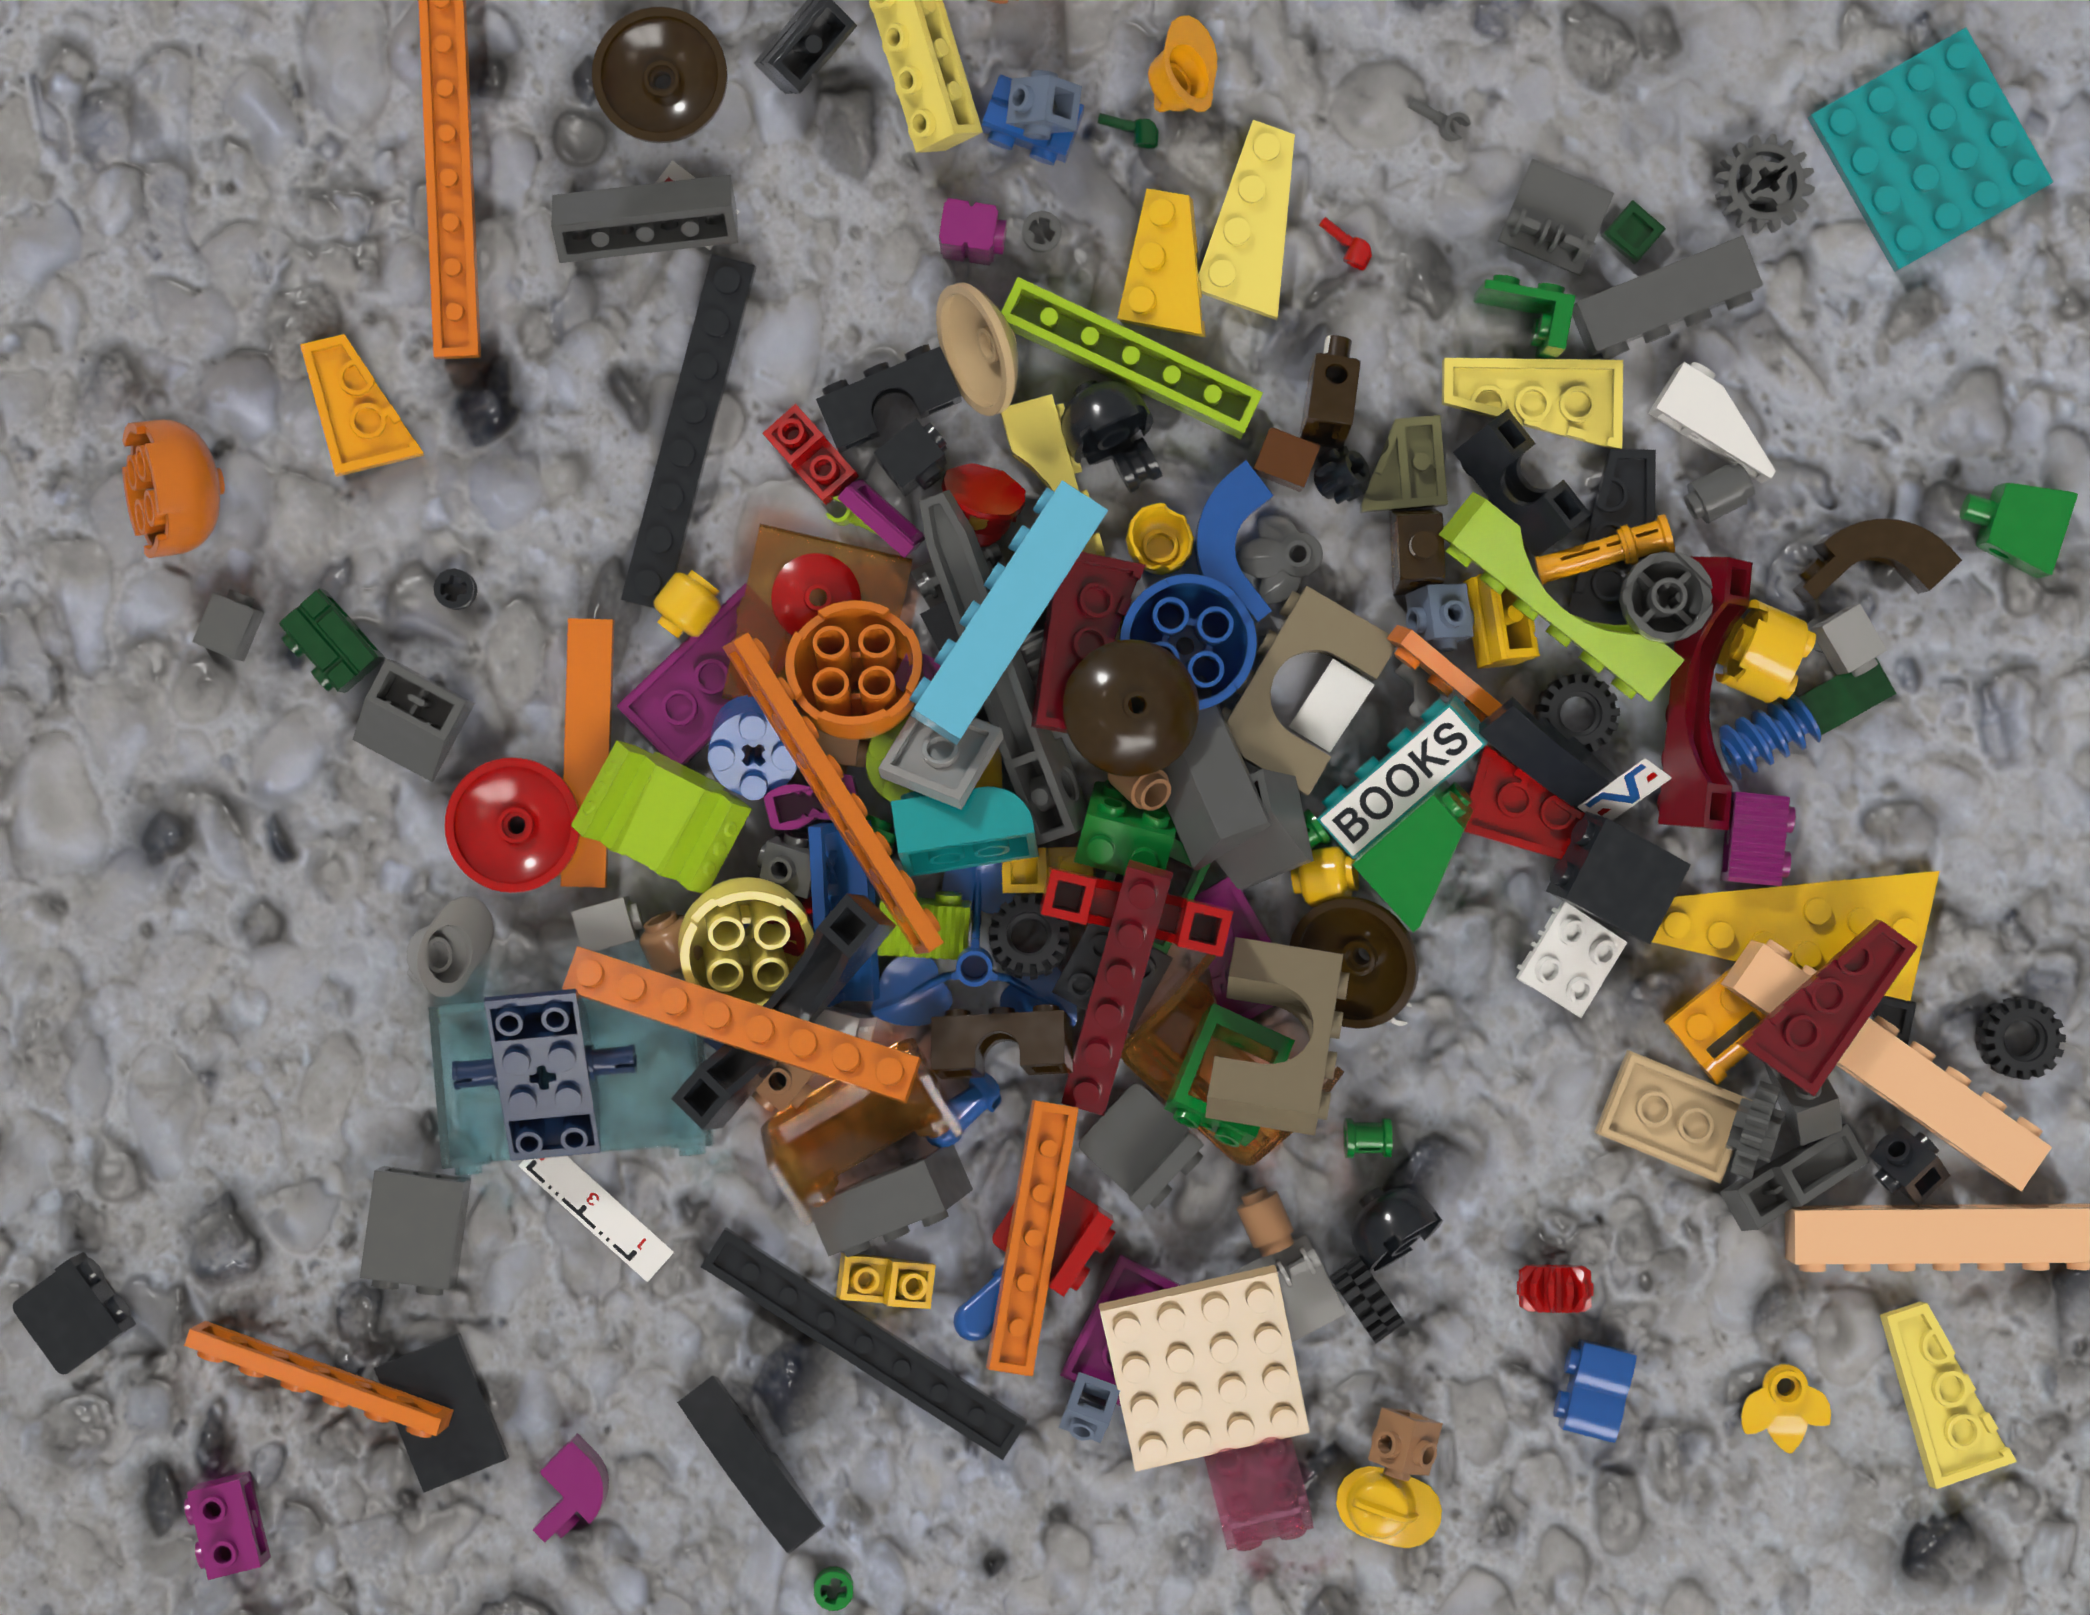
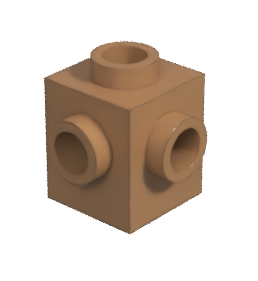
[751,1062,816,1113]
[1368,1407,1443,1481]

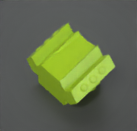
[571,740,752,894]

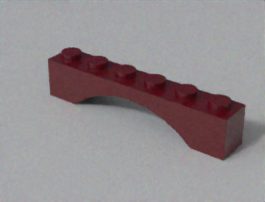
[1657,556,1753,830]

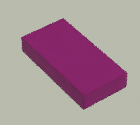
[837,479,925,558]

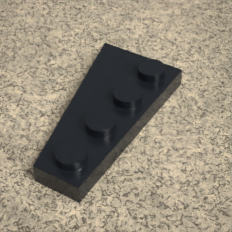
[1567,449,1656,625]

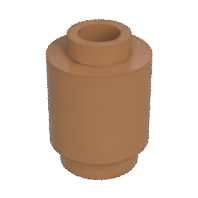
[1108,769,1171,811]
[1236,1186,1295,1257]

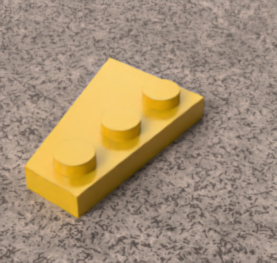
[1117,188,1206,338]

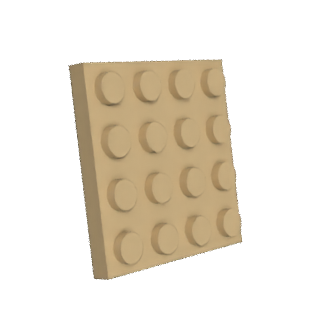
[1099,1265,1310,1472]

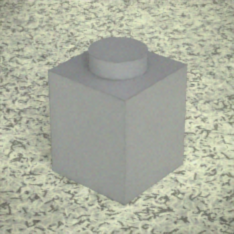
[1810,604,1887,677]
[571,896,644,952]

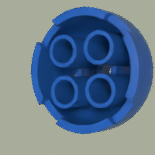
[1120,574,1257,710]

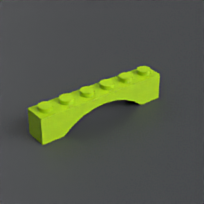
[1439,492,1684,702]

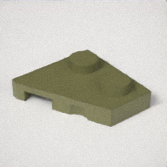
[1360,415,1448,513]

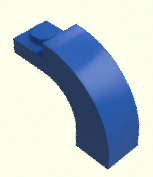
[1195,460,1274,624]

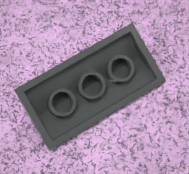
[1136,675,1273,871]

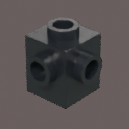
[1869,1125,1951,1207]

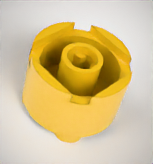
[1715,599,1816,703]

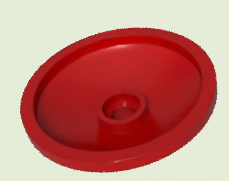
[444,757,580,893]

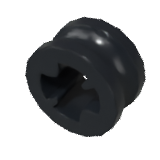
[433,568,478,610]

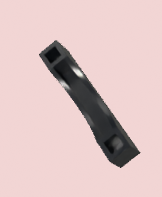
[671,893,897,1130]

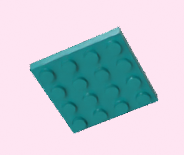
[1807,27,2054,272]

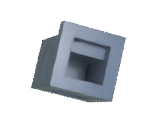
[1058,1372,1120,1443]

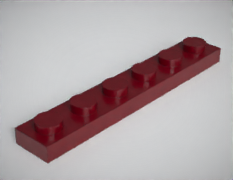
[1061,860,1174,1116]

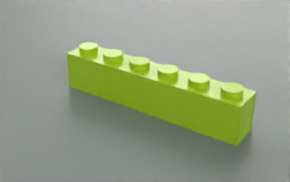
[1001,277,1263,440]

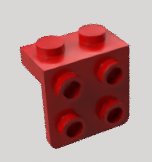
[992,1185,1116,1297]

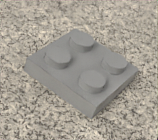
[878,716,1003,810]

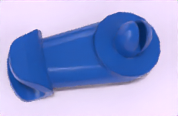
[924,1072,1002,1148]
[953,1264,1004,1342]

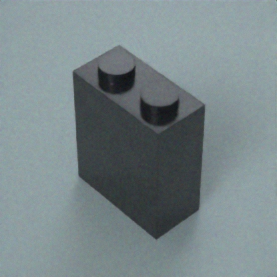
[1546,811,1691,944]

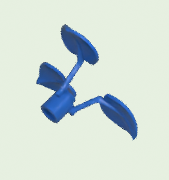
[871,862,1077,1028]

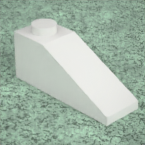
[1648,362,1776,483]

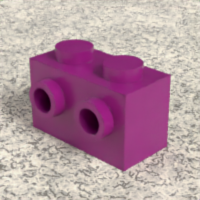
[184,1471,271,1580]

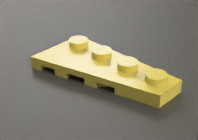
[1198,120,1295,320]
[1442,358,1623,449]

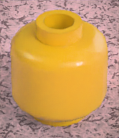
[654,570,721,638]
[1291,846,1359,907]

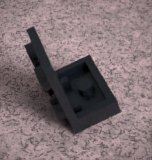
[13,1252,136,1375]

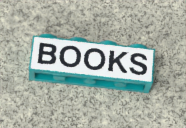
[1317,695,1488,859]

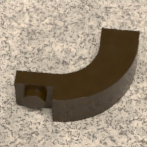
[1793,519,1962,603]

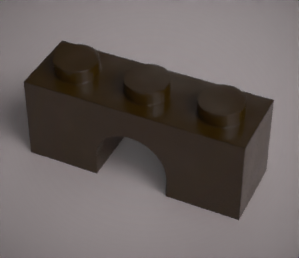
[931,1004,1073,1080]

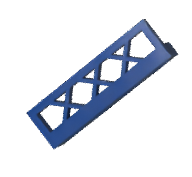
[808,820,880,1007]

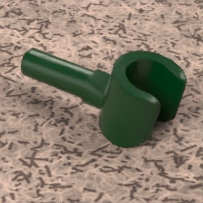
[1098,113,1159,149]

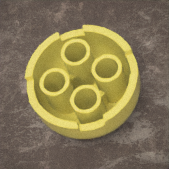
[678,877,814,1006]

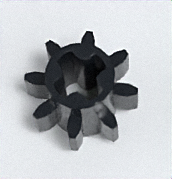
[1314,446,1369,504]

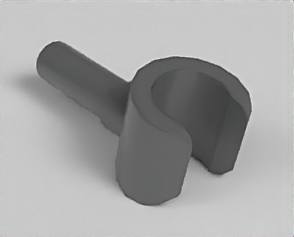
[1408,98,1471,142]

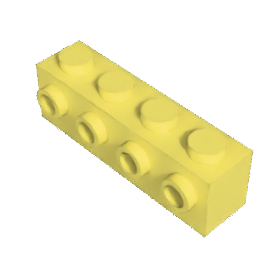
[869,0,983,153]

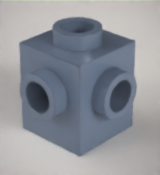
[1006,70,1082,140]
[1406,583,1474,653]

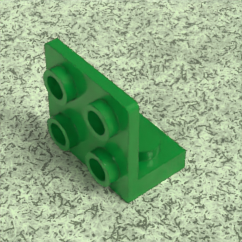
[1473,275,1576,359]

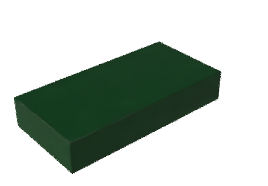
[1797,657,1896,736]

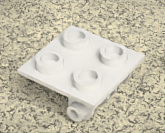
[1516,901,1627,1018]

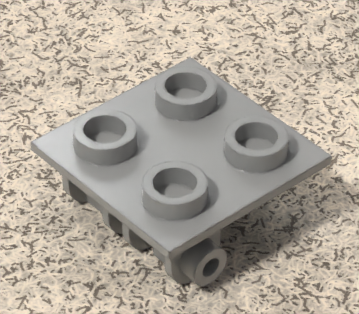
[1227,1234,1347,1342]

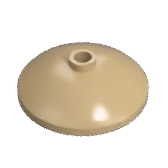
[936,282,1018,416]

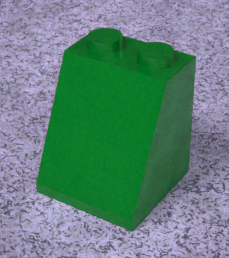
[1352,780,1474,932]

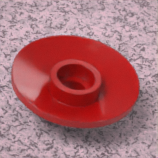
[771,553,861,636]

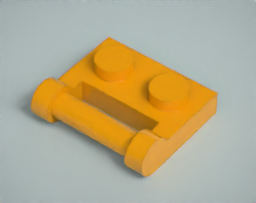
[1664,966,1766,1085]

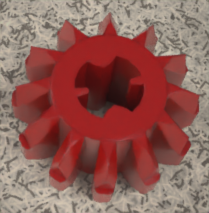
[1517,1264,1594,1313]

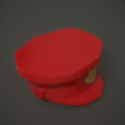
[941,463,1026,547]

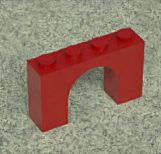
[1040,866,1233,957]

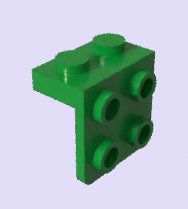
[1074,780,1176,876]

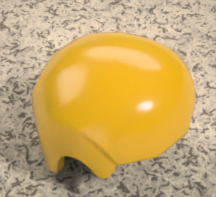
[1125,503,1194,575]

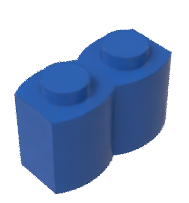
[1553,1339,1637,1443]

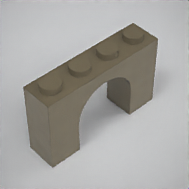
[1221,586,1396,796]
[1205,937,1350,1136]

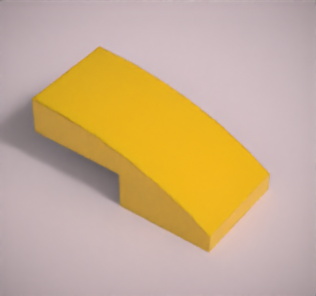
[1002,847,1096,893]

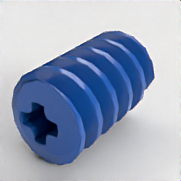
[1718,694,1821,780]

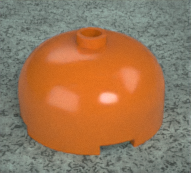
[122,419,225,558]
[785,600,924,740]

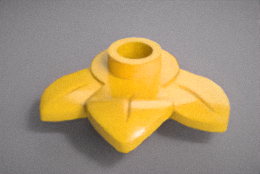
[1741,1364,1831,1454]

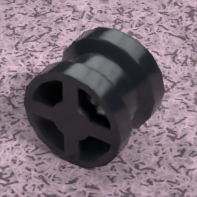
[1110,437,1163,493]

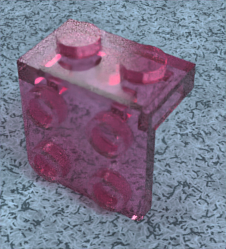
[1204,1437,1314,1551]

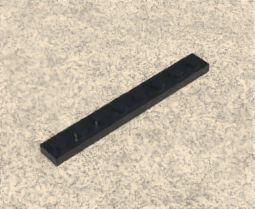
[621,254,757,609]
[701,1227,1027,1460]

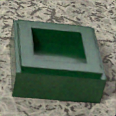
[1601,200,1666,265]

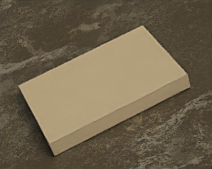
[1594,1050,1752,1184]

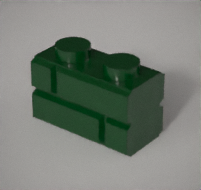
[279,588,385,693]

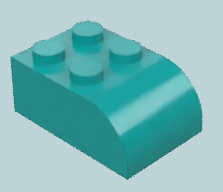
[891,786,1039,877]

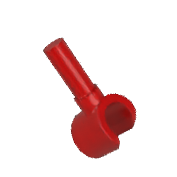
[1319,217,1372,271]

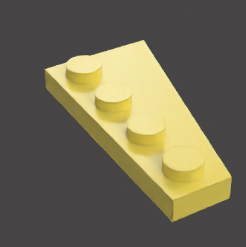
[1880,1302,2017,1489]

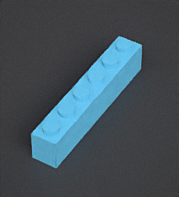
[909,480,1108,745]

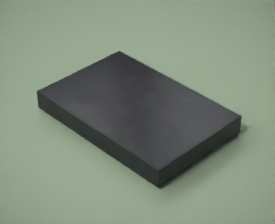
[374,1332,509,1493]

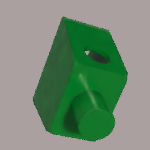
[1959,483,2078,578]

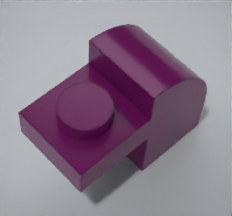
[533,1433,609,1543]

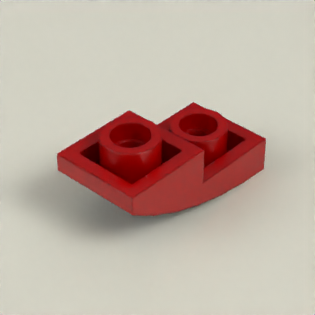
[762,404,859,505]

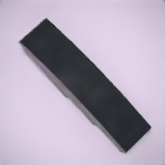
[1479,697,1618,813]
[677,1375,825,1554]

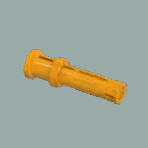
[1534,514,1675,585]

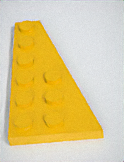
[1652,871,1940,1001]

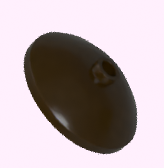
[592,7,728,143]
[1062,639,1199,777]
[1289,897,1419,1029]

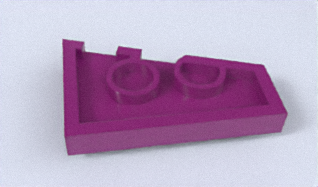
[1194,876,1273,1019]

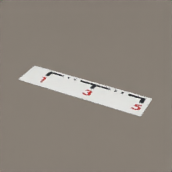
[519,1156,674,1282]

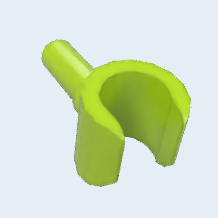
[826,496,879,536]

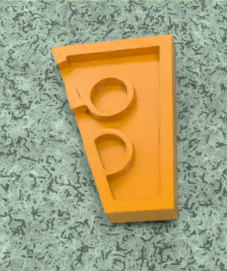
[300,334,424,477]

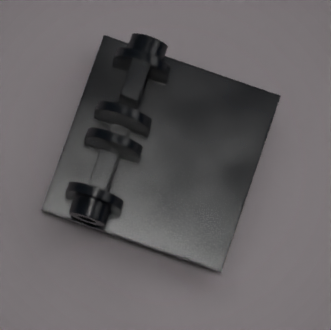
[1052,923,1173,1035]

